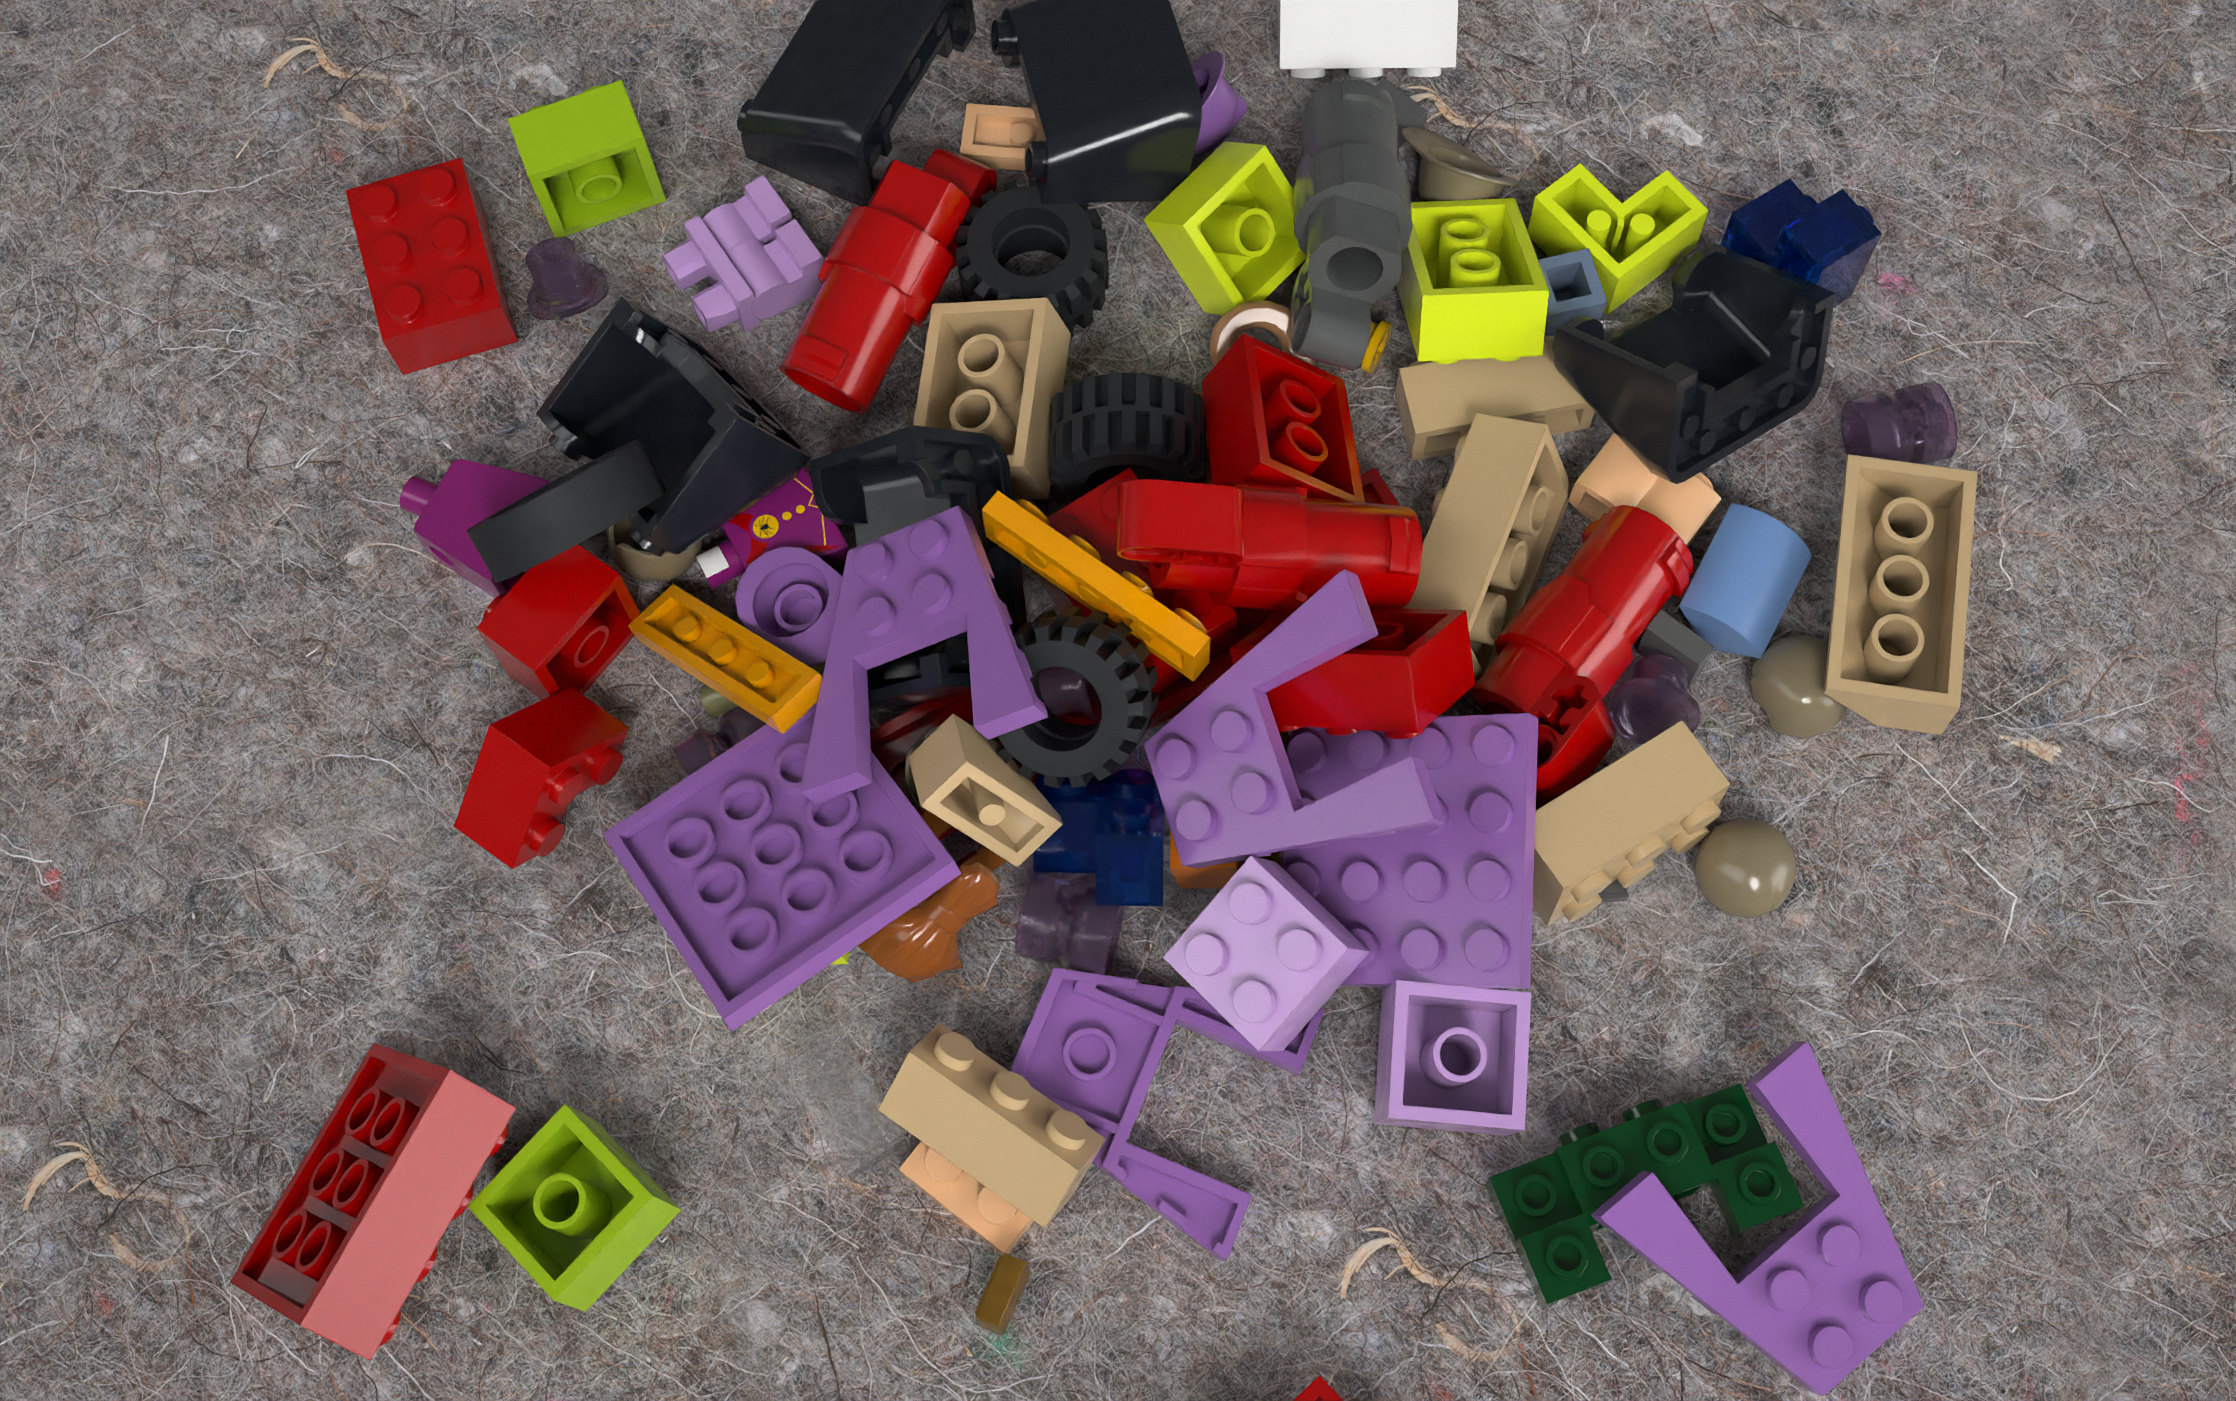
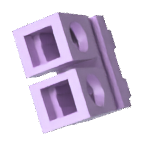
[663,175,824,333]

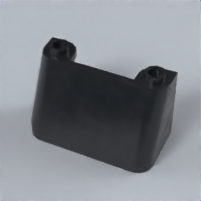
[737,0,976,207]
[991,0,1202,204]
[1552,243,1835,484]
[536,297,812,557]
[810,425,1027,710]

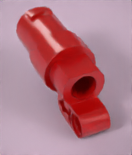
[779,148,998,415]
[1117,479,1423,611]
[1471,505,1694,810]

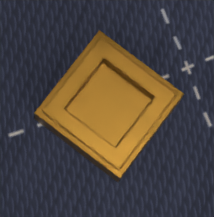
[975,1253,1031,1336]

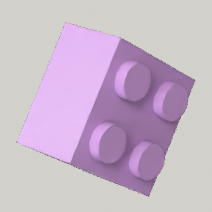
[1163,856,1370,1051]
[1374,980,1531,1136]

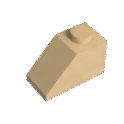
[908,714,1063,867]

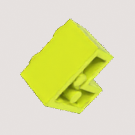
[1527,163,1709,315]

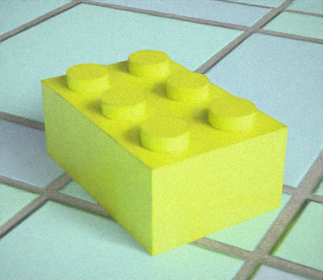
[1396,198,1549,364]

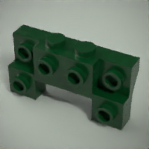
[1485,1083,1805,1310]

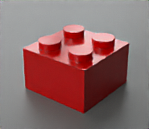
[476,544,640,700]

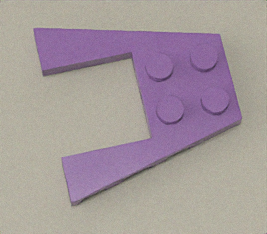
[801,506,1048,804]
[1144,570,1446,868]
[1010,968,1325,1262]
[1591,1041,1925,1396]

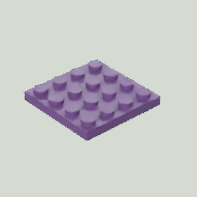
[602,701,961,1032]
[1283,713,1538,989]

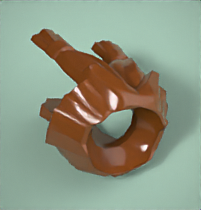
[858,808,1007,983]

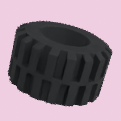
[955,179,1109,338]
[1049,373,1206,501]
[988,607,1159,788]

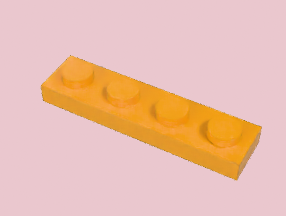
[982,491,1210,682]
[628,584,822,734]

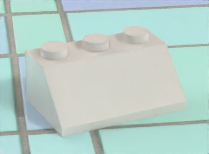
[1277,0,1458,78]

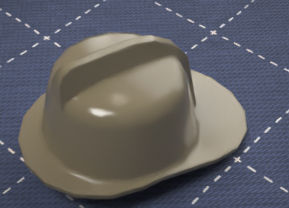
[1401,127,1519,202]

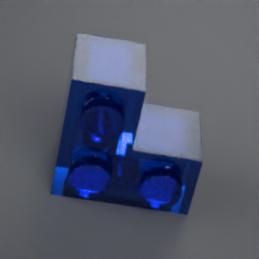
[1720,178,1882,308]
[1033,768,1167,907]

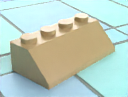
[1404,413,1573,700]
[1824,454,1978,735]

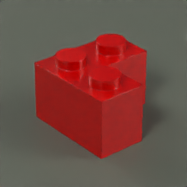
[453,686,629,869]

